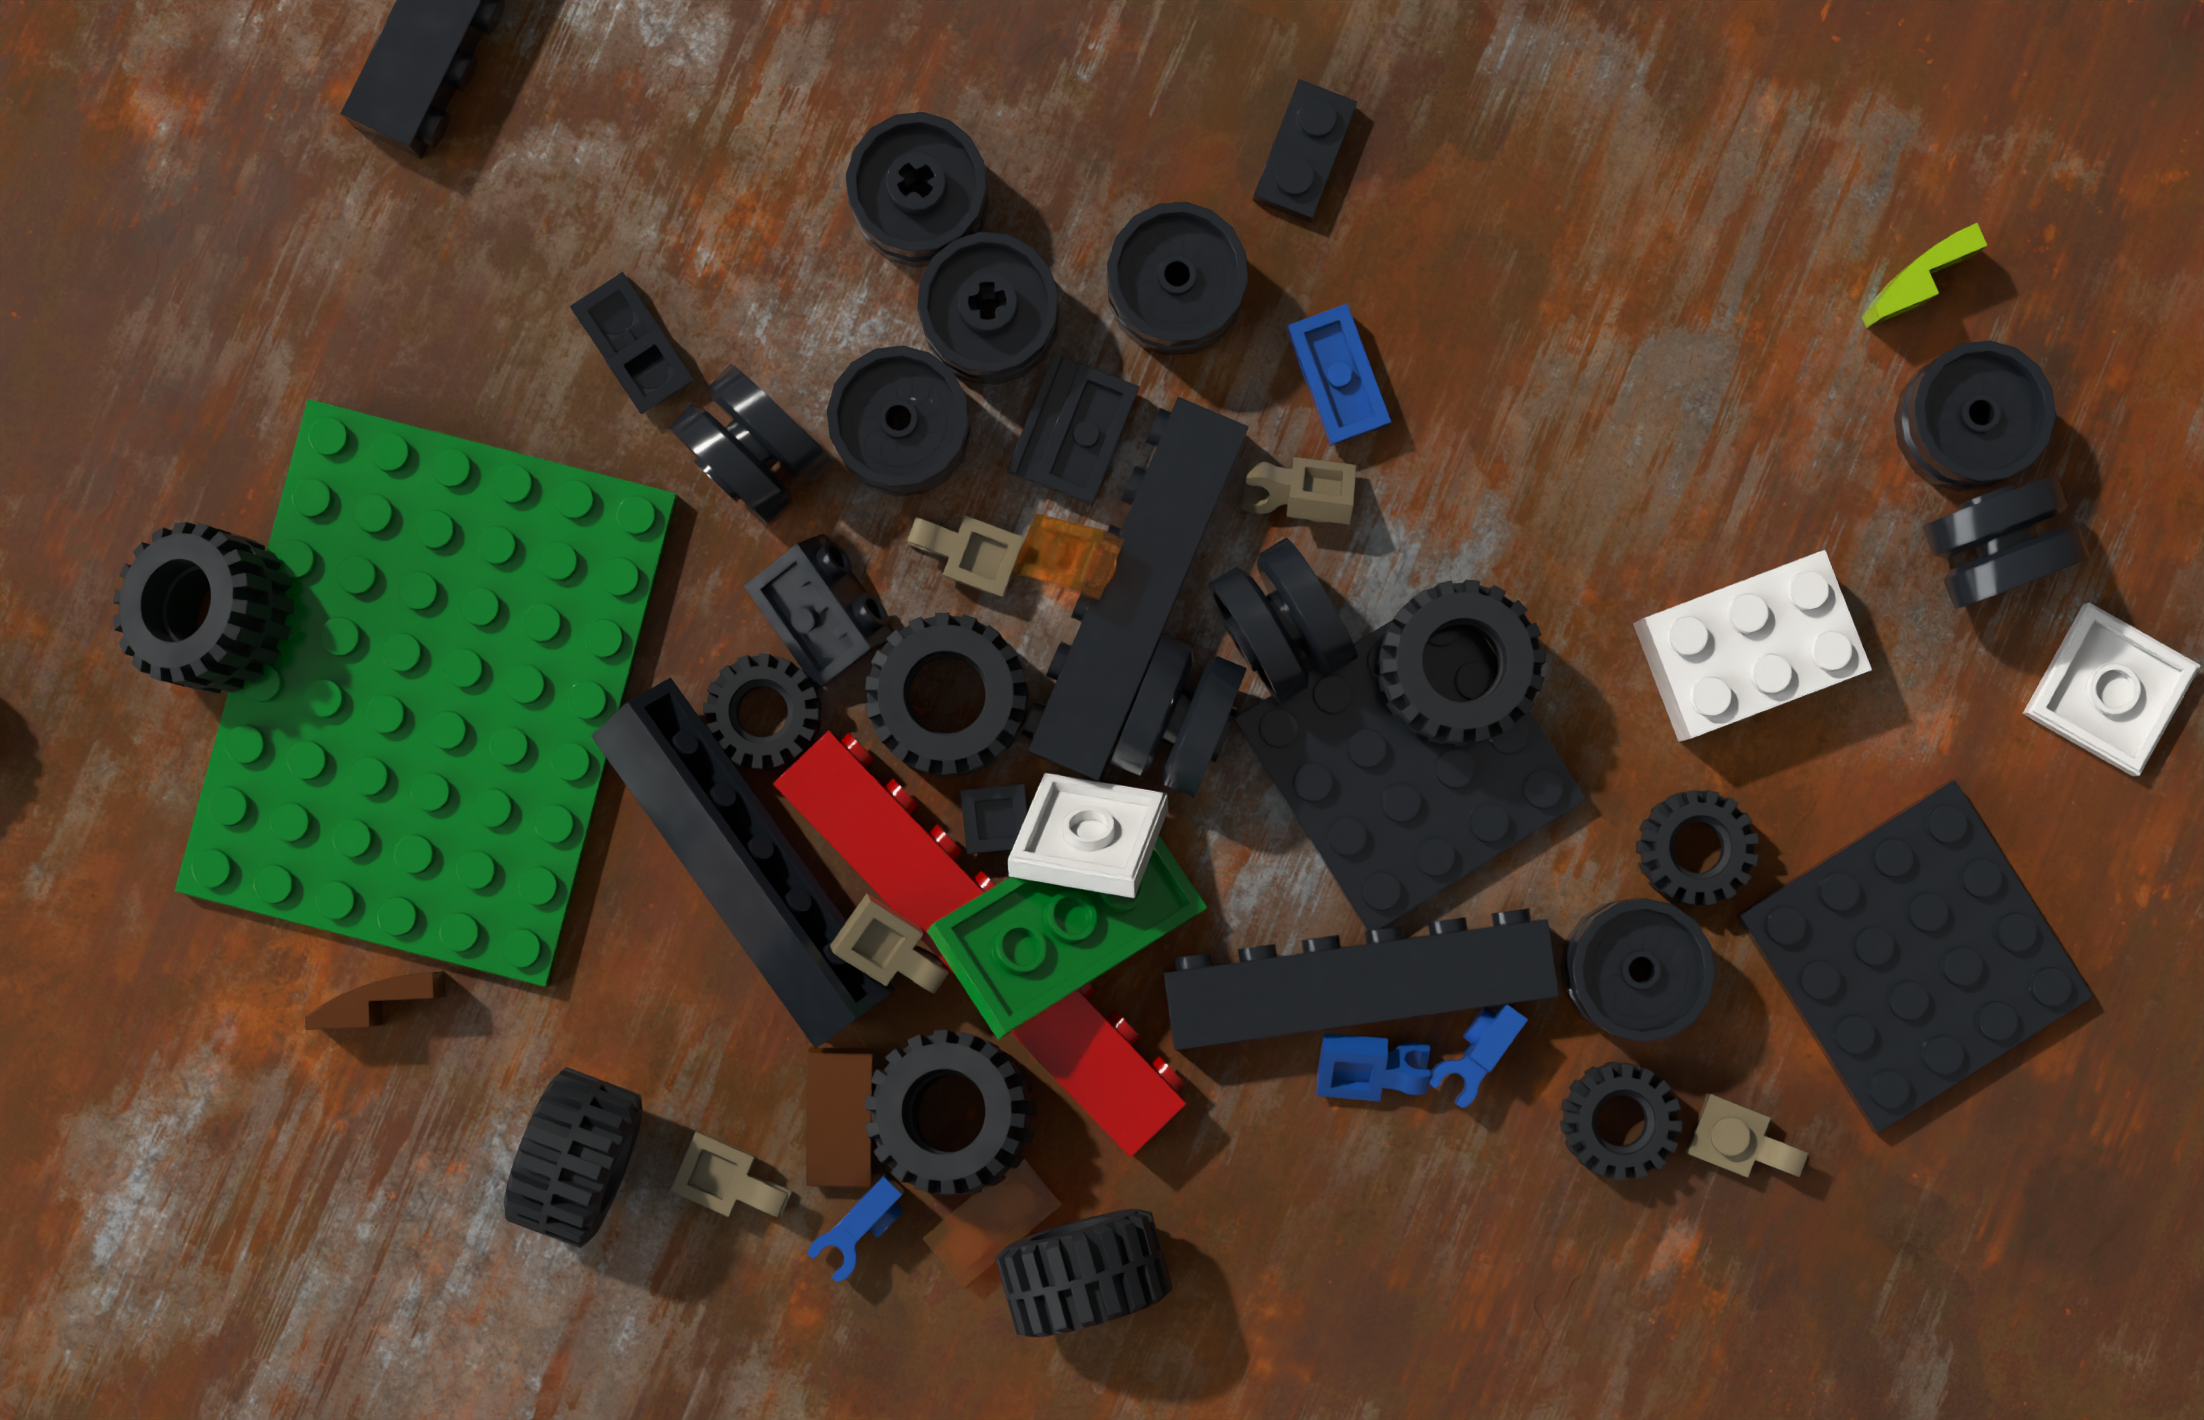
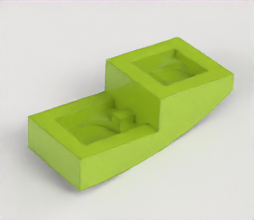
[1862,223,1988,328]

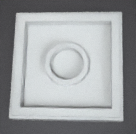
[2022,602,2201,776]
[1008,773,1168,898]

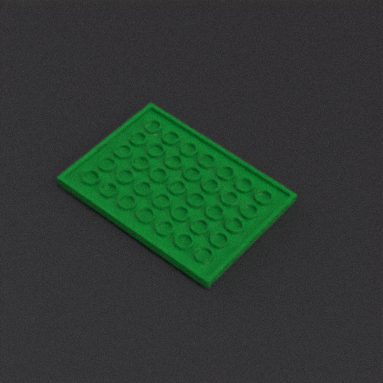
[174,399,679,987]

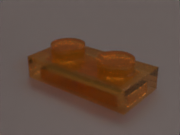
[1012,514,1124,600]
[922,1154,1062,1288]

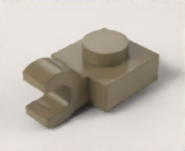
[1242,457,1356,525]
[907,515,1025,599]
[830,893,949,994]
[1685,1093,1809,1178]
[670,1131,793,1217]

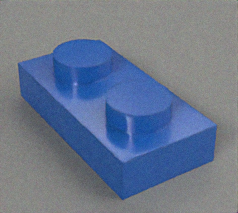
[1286,304,1391,447]

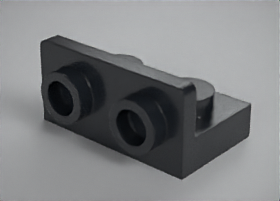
[744,534,894,690]

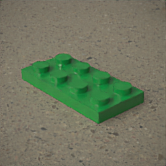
[927,835,1207,1040]

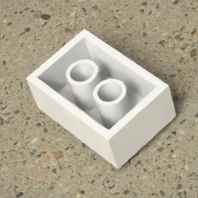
[1633,550,1872,742]

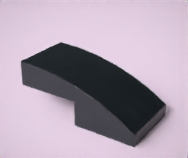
[570,271,694,414]

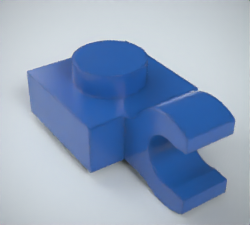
[1429,1004,1528,1108]
[1316,1033,1431,1101]
[808,1172,906,1282]

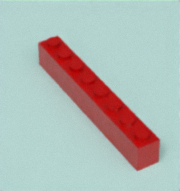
[773,730,1186,1158]

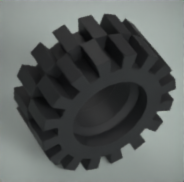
[703,653,822,771]
[1636,790,1759,905]
[1560,1062,1682,1181]

